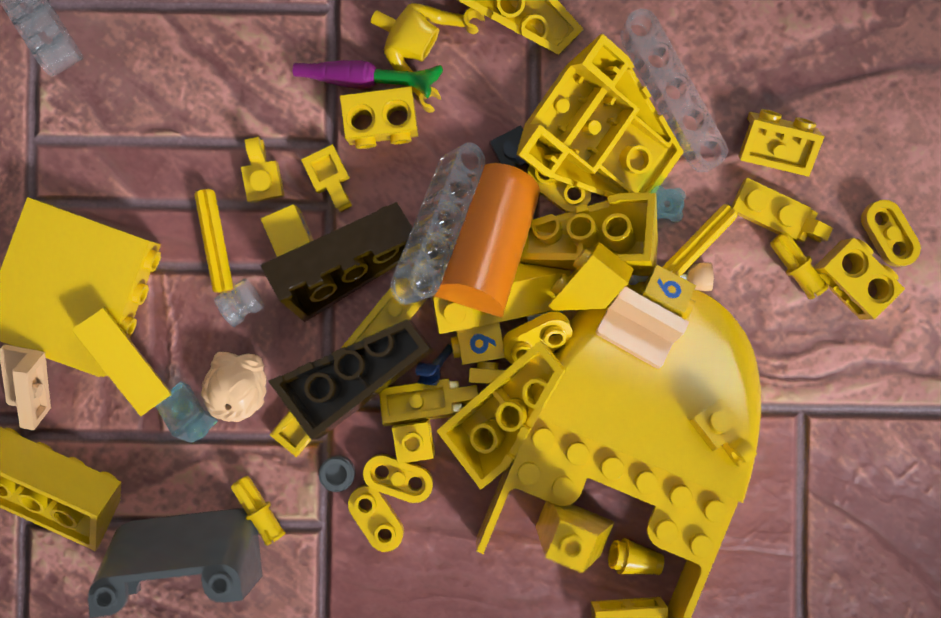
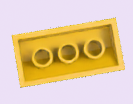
[0,427,122,551]

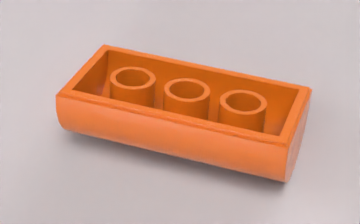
[431,163,540,318]

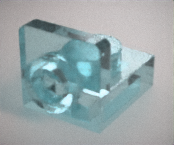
[155,381,218,443]

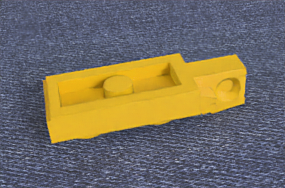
[731,178,833,243]
[379,379,479,426]

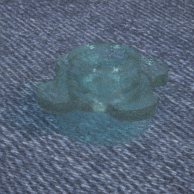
[651,186,686,223]

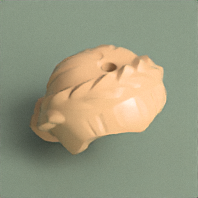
[201,352,267,422]

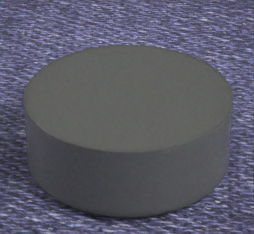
[319,455,356,492]

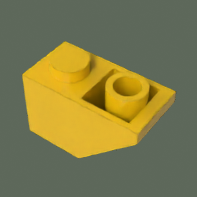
[548,242,634,311]

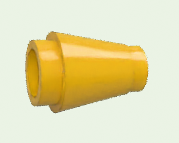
[608,538,664,575]

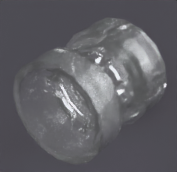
[214,278,265,327]

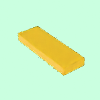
[71,307,172,417]

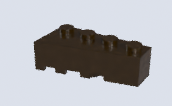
[260,202,425,322]
[268,319,435,440]

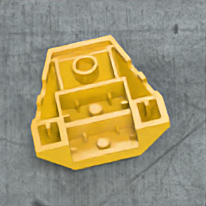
[517,34,684,197]

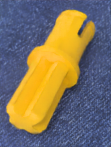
[770,233,829,300]
[231,476,286,546]

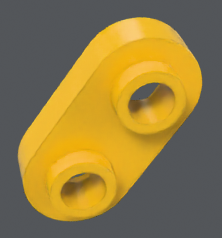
[527,165,591,213]
[861,200,921,267]
[502,312,572,364]
[363,454,433,503]
[348,484,404,552]

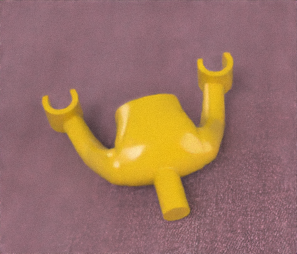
[371,3,485,113]

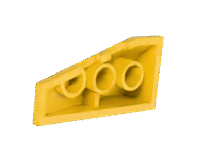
[459,0,584,55]
[519,193,658,276]
[425,257,571,334]
[437,340,566,490]

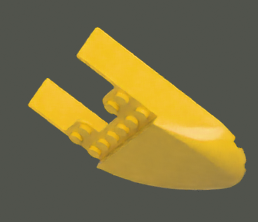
[476,282,761,618]

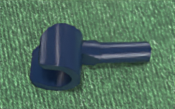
[415,344,453,385]

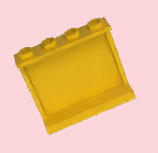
[0,197,161,377]

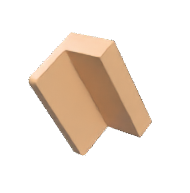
[596,286,689,369]
[0,345,51,430]

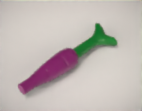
[292,60,443,98]

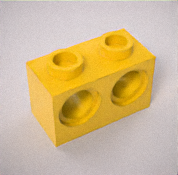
[340,87,419,149]
[814,238,905,320]

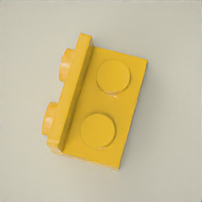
[738,109,825,177]

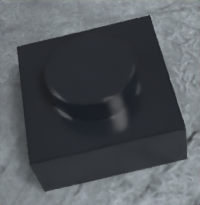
[489,125,527,168]

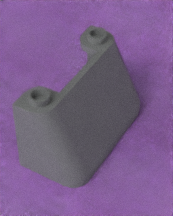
[88,508,263,618]

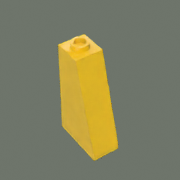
[535,501,614,573]

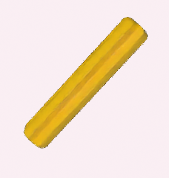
[194,189,233,293]
[662,204,738,276]

